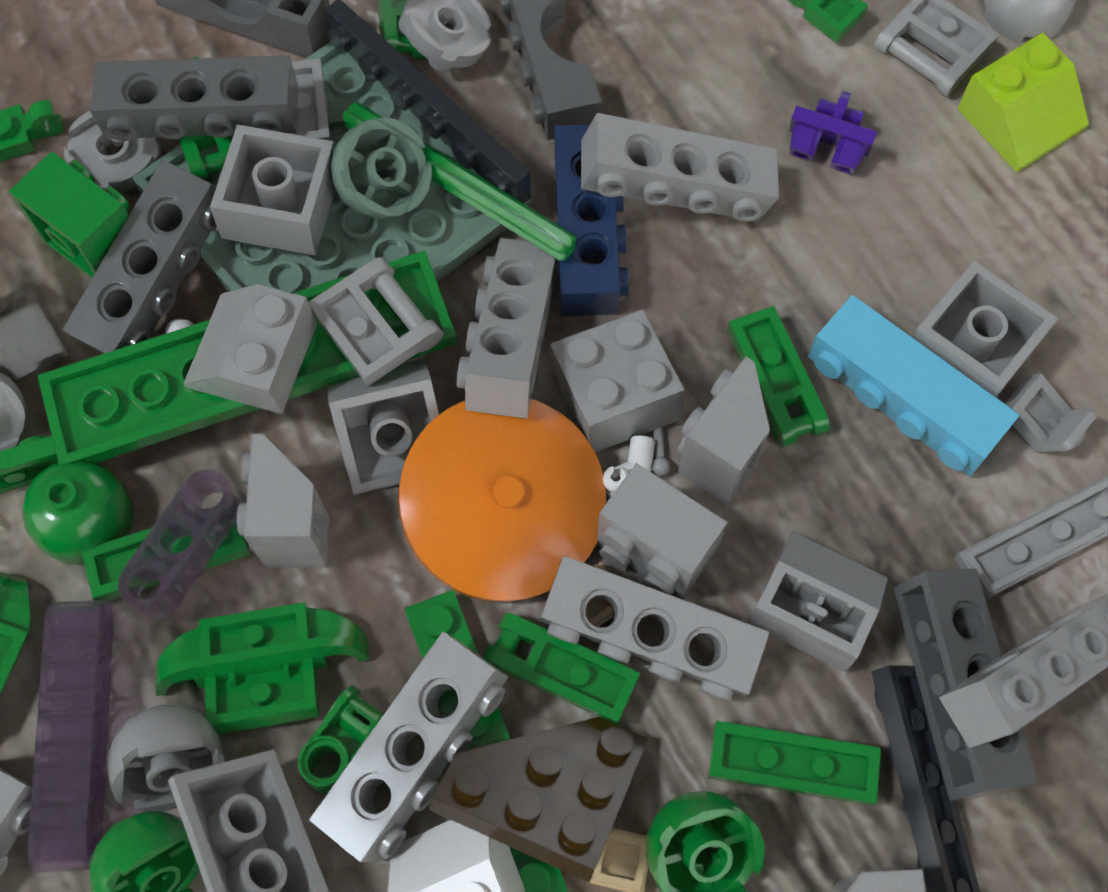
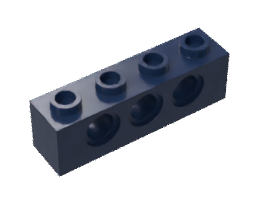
[554,125,629,316]

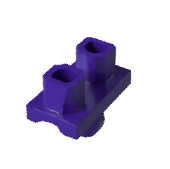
[789,90,877,175]

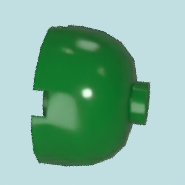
[21,461,134,565]
[645,791,765,892]
[89,810,200,892]

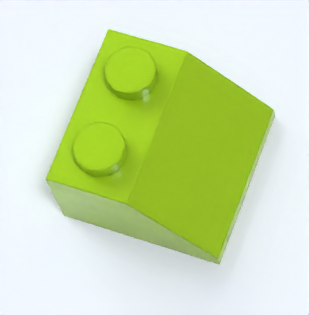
[957,32,1089,173]

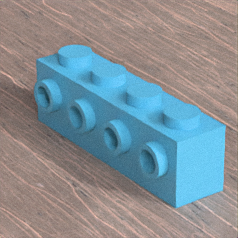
[808,295,1020,477]

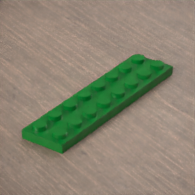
[37,250,458,465]

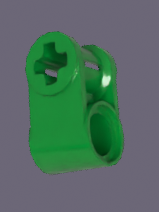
[298,685,384,796]

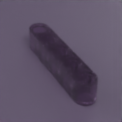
[28,599,113,873]

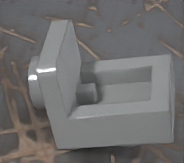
[1005,373,1097,453]

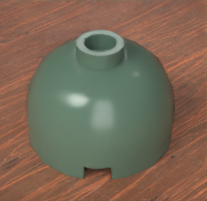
[330,117,432,219]

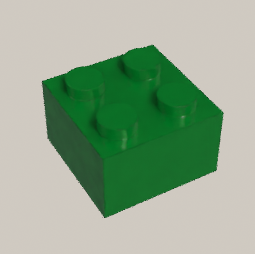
[8,151,130,279]

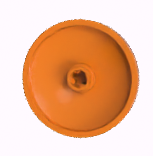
[398,399,606,603]

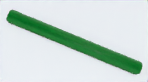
[342,102,577,261]

